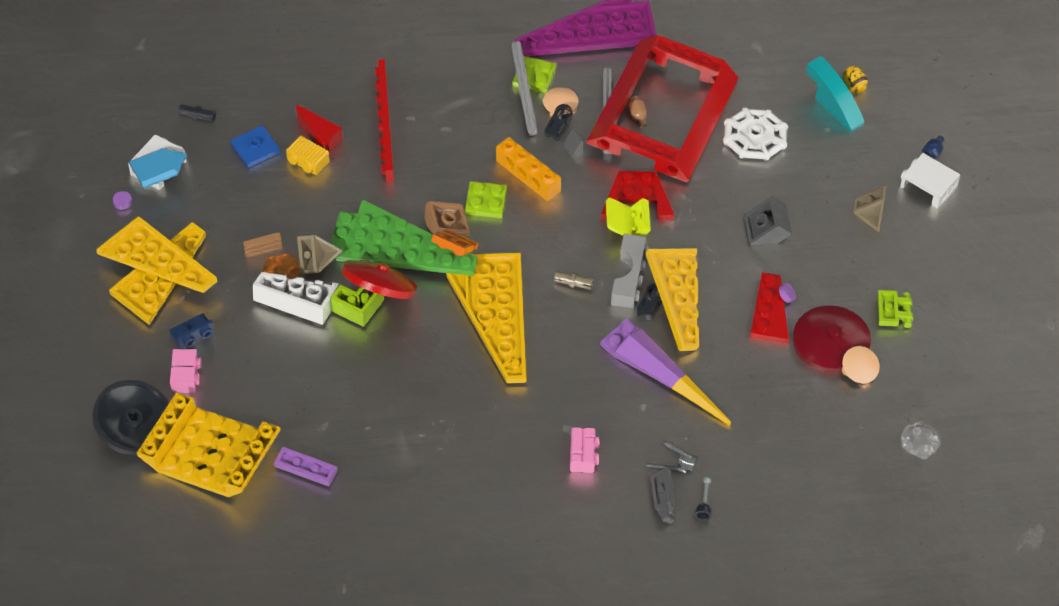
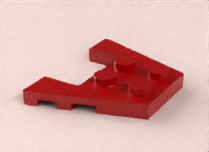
[601,171,674,220]

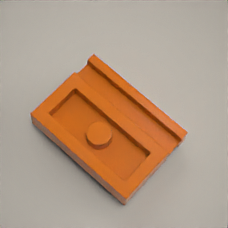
[431,229,479,256]

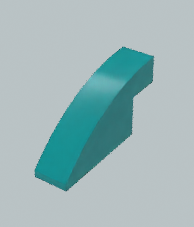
[806,56,865,132]

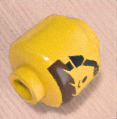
[842,66,868,93]

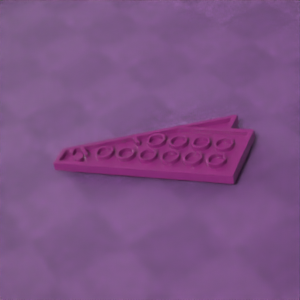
[514,0,656,56]

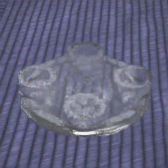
[901,423,941,459]

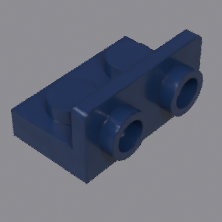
[169,313,215,349]

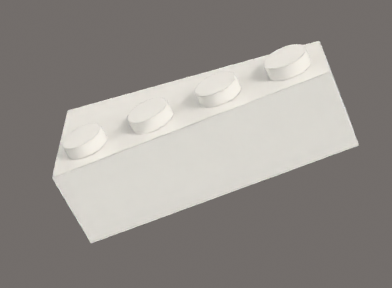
[253,272,339,325]

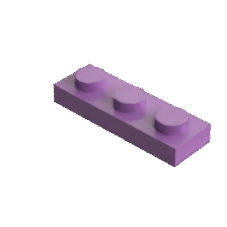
[274,447,338,486]

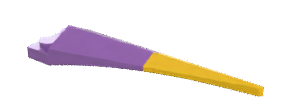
[600,319,731,425]

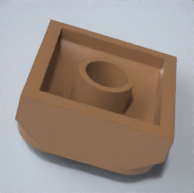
[424,201,470,236]

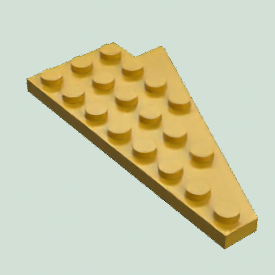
[446,253,526,383]

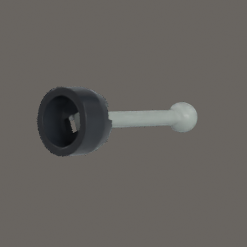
[695,476,712,521]

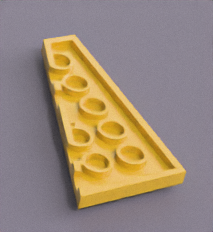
[645,248,699,351]

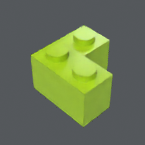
[330,284,384,327]

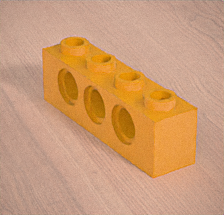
[496,137,561,201]

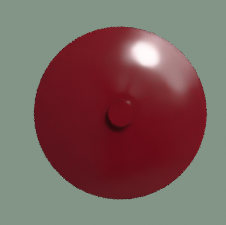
[793,305,871,373]

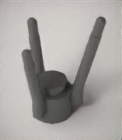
[646,441,698,474]

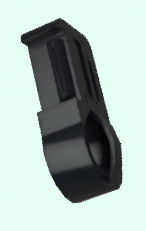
[544,104,573,141]
[637,283,662,320]

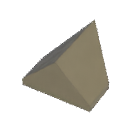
[853,186,886,232]
[297,235,343,274]

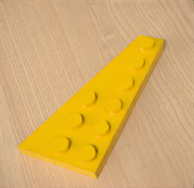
[96,216,217,293]
[109,222,206,325]

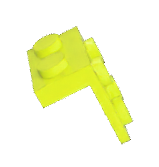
[606,198,651,237]

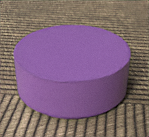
[113,191,132,210]
[779,283,796,303]

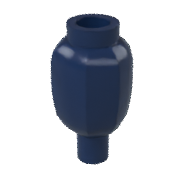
[922,136,944,159]

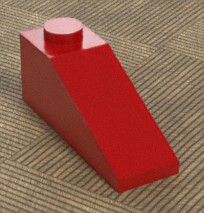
[296,105,343,153]

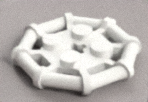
[723,107,788,161]

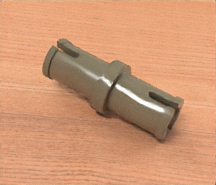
[554,271,594,290]

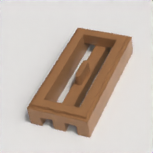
[243,232,282,258]

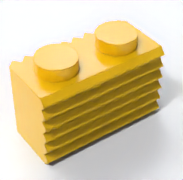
[286,135,330,175]

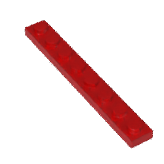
[375,59,394,182]

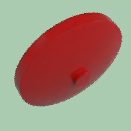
[341,260,417,299]

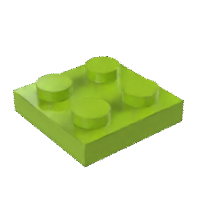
[513,56,557,93]
[465,181,507,218]

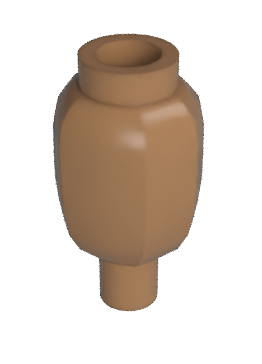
[628,96,647,128]

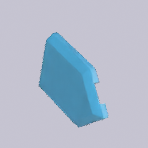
[129,148,187,189]

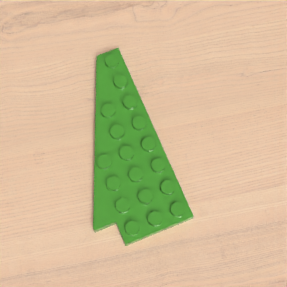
[330,200,478,276]

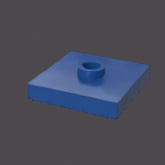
[230,125,280,168]

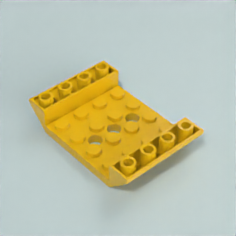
[137,392,281,497]

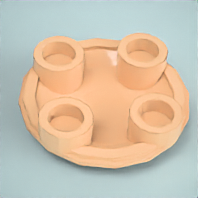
[543,87,579,116]
[842,346,880,384]

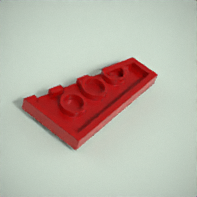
[750,272,789,344]

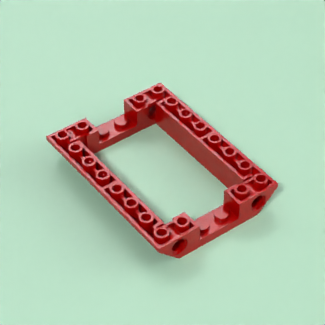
[586,35,739,183]

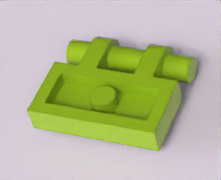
[877,290,913,328]

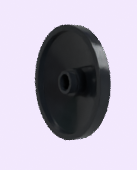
[92,380,169,455]

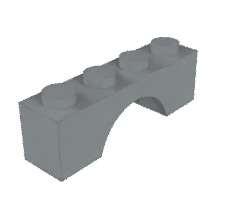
[611,234,649,309]

